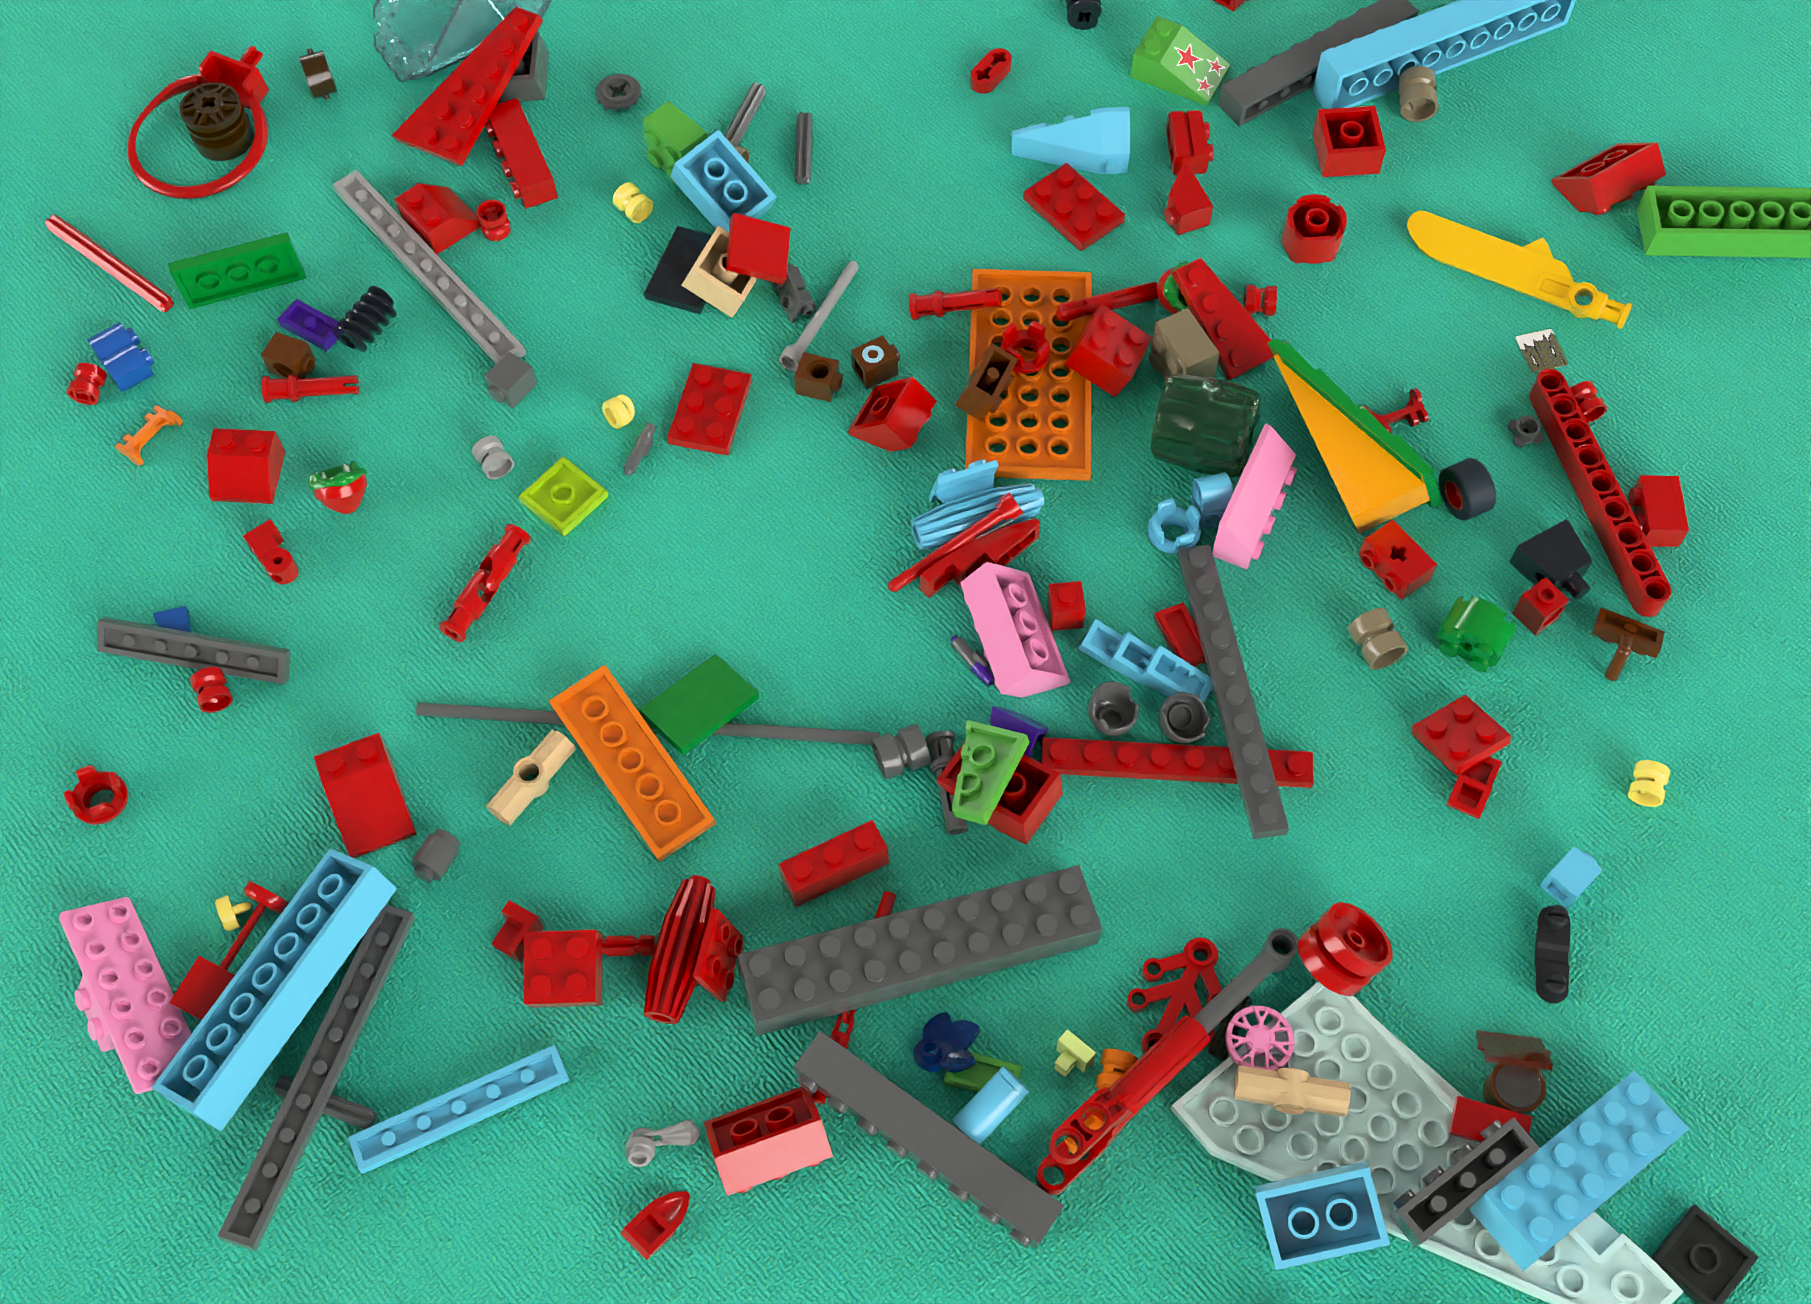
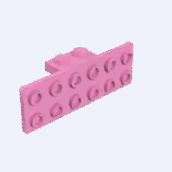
[59,897,191,1094]

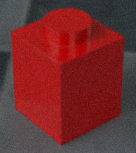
[1047,581,1086,631]

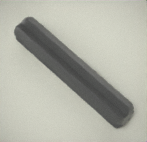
[724,82,766,147]
[795,112,812,185]
[274,1075,377,1130]

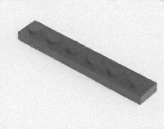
[98,617,290,684]

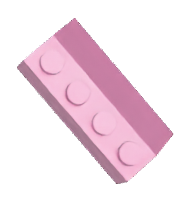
[1212,424,1298,570]
[960,562,1071,698]

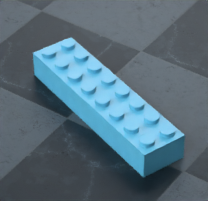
[152,849,397,1131]

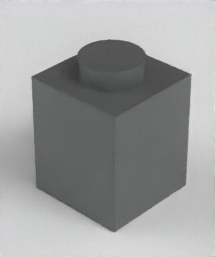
[485,352,537,408]

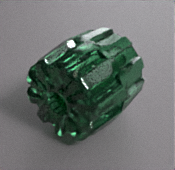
[1151,374,1261,478]

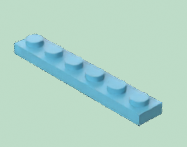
[348,1045,570,1174]

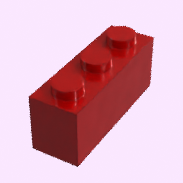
[779,820,889,907]

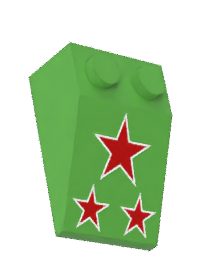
[1131,16,1230,106]

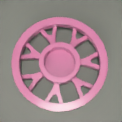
[1225,1006,1294,1071]

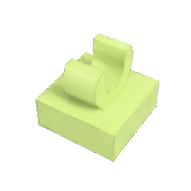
[1054,1029,1096,1078]

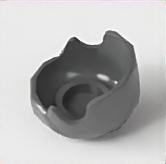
[1088,681,1139,736]
[1158,692,1210,743]

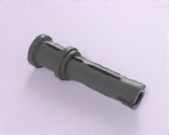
[925,731,968,835]

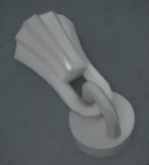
[625,1119,700,1167]

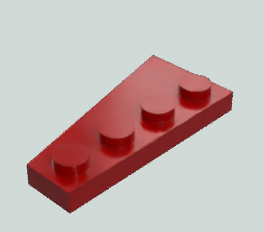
[1172,258,1274,381]

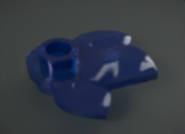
[913,1012,980,1073]

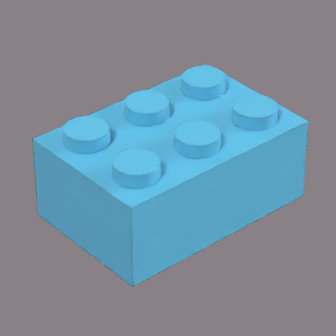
[670,130,777,232]
[1255,1161,1390,1270]

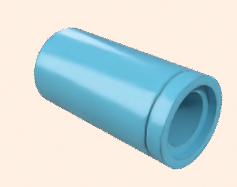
[953,1066,1030,1145]

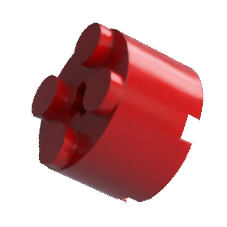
[1282,194,1347,264]

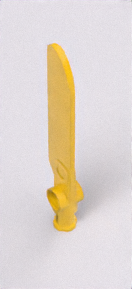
[1407,211,1633,329]

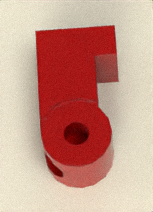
[243,519,299,585]

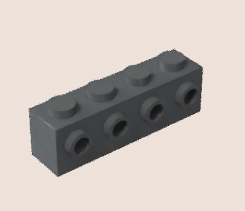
[1389,1117,1540,1247]

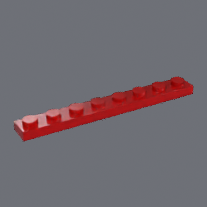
[1041,737,1314,788]

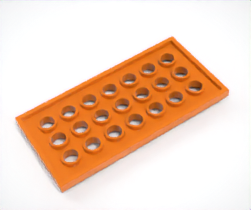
[965,269,1092,481]

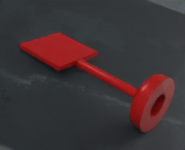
[169,881,289,1020]

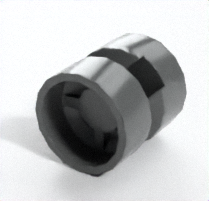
[871,723,931,780]

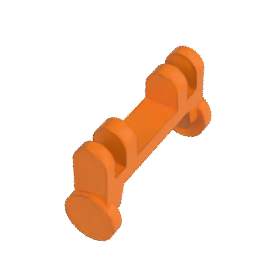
[115,405,183,466]

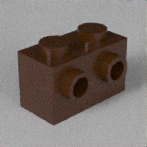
[955,343,1018,421]

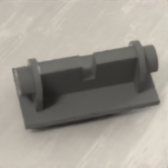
[771,264,815,323]

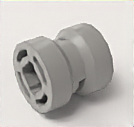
[472,435,514,479]

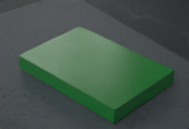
[639,654,759,755]

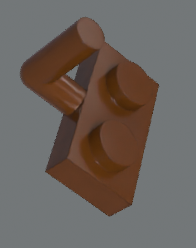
[1592,608,1665,681]

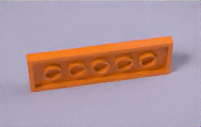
[549,665,716,862]

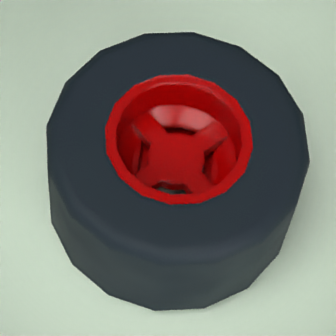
[1439,458,1496,521]

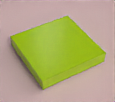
[518,456,608,537]

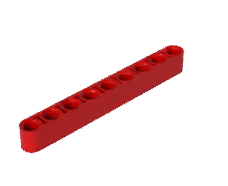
[1529,368,1672,617]

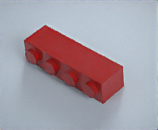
[485,98,558,209]

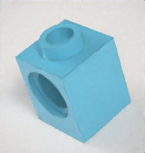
[1540,846,1603,909]

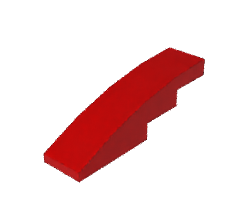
[920,518,1040,598]

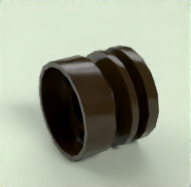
[179,82,254,161]

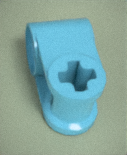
[1190,472,1233,528]

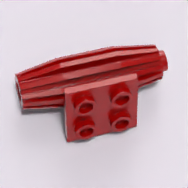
[643,875,743,1025]

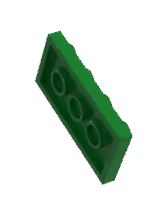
[168,232,306,309]

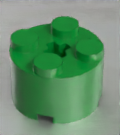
[1437,596,1517,672]

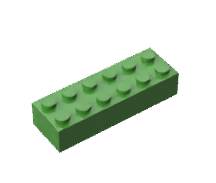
[1637,186,1811,258]

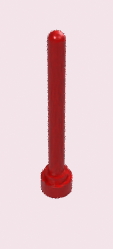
[888,492,1024,592]

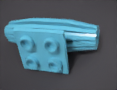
[911,459,1044,550]

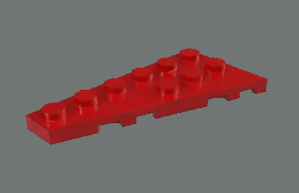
[391,7,543,167]

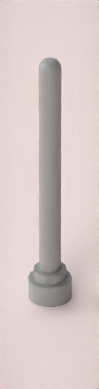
[779,261,859,372]

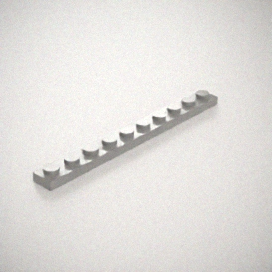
[332,170,526,364]

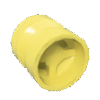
[613,182,654,223]
[1628,760,1670,807]

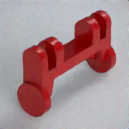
[1363,388,1429,433]

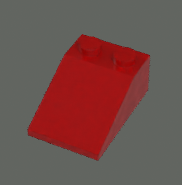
[313,733,417,858]
[937,742,1063,845]

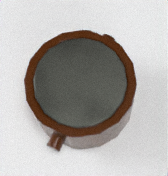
[1483,1056,1546,1116]

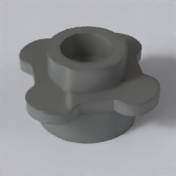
[1508,416,1544,447]

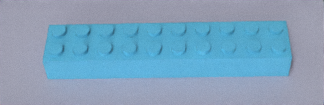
[1312,0,1576,109]

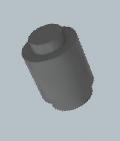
[411,829,460,883]

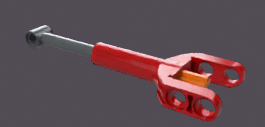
[1035,928,1298,1195]

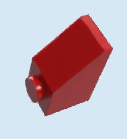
[1164,164,1213,235]

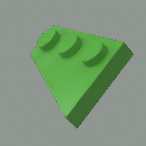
[952,720,1030,825]

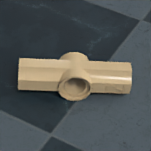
[486,730,576,826]
[1234,1065,1351,1117]

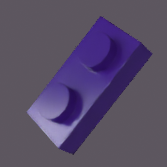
[277,299,338,352]

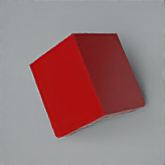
[492,900,544,963]

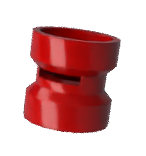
[476,200,511,241]
[1243,284,1277,316]
[67,362,107,405]
[1570,381,1607,423]
[190,667,233,713]

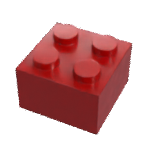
[1313,106,1386,177]
[1064,304,1152,397]
[523,929,602,1008]

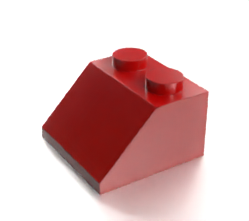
[394,183,481,255]
[848,377,937,452]
[206,428,286,504]

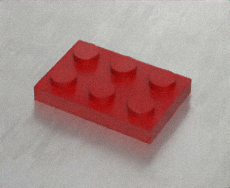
[1023,162,1125,251]
[667,363,752,456]

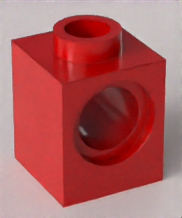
[1512,577,1569,636]

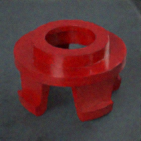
[1000,321,1050,374]
[64,765,128,825]

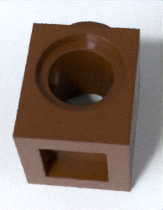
[261,332,316,379]
[794,352,843,402]

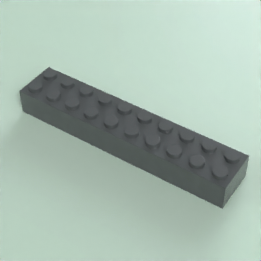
[738,865,1102,1036]

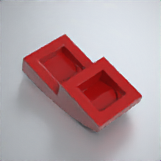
[1446,756,1502,819]

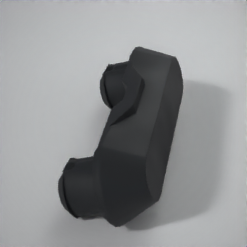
[1534,905,1570,1003]

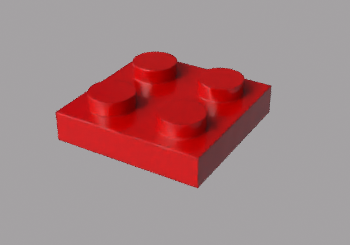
[1412,694,1511,776]

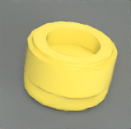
[602,394,635,429]
[215,895,252,932]

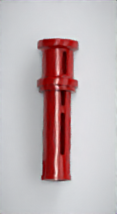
[909,287,1002,320]
[261,374,360,403]

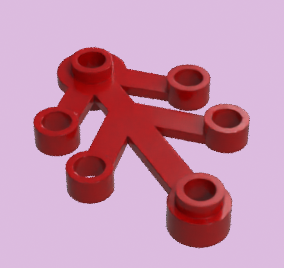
[1127,937,1222,1055]

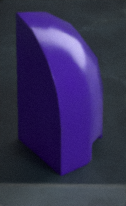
[990,706,1049,757]

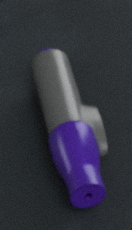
[951,636,995,686]

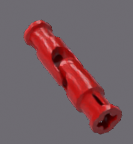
[439,524,531,642]

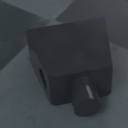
[1510,519,1592,600]

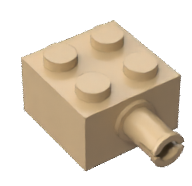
[681,226,757,318]

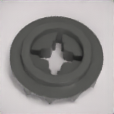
[596,74,642,113]

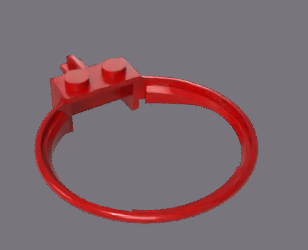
[127,46,269,199]

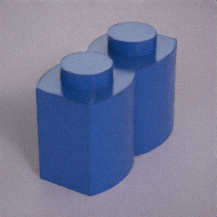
[87,322,155,392]

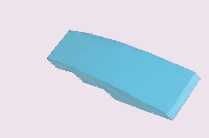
[1077,619,1212,702]

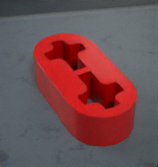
[970,48,1012,94]

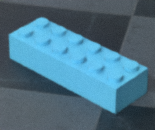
[1469,1070,1690,1272]

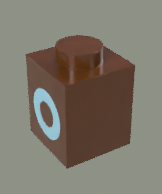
[851,335,900,390]

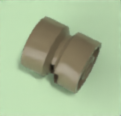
[1398,66,1439,122]
[1348,608,1408,670]

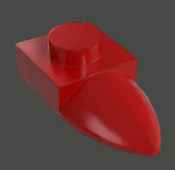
[621,1191,689,1260]

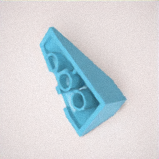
[1011,107,1130,174]

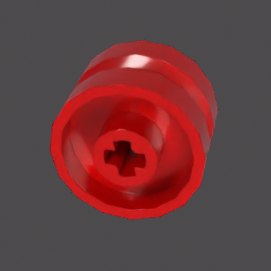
[1298,902,1393,996]

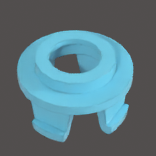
[1148,498,1201,554]

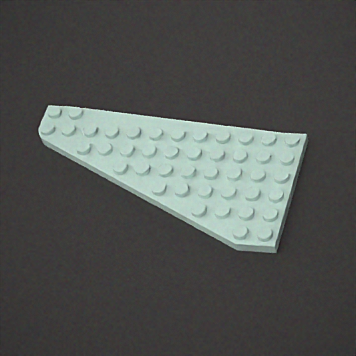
[1171,981,1684,1304]

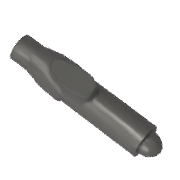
[623,423,656,476]

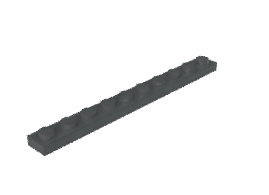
[1177,545,1289,839]
[218,905,415,1252]

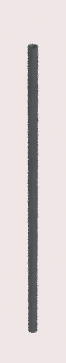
[416,702,880,745]

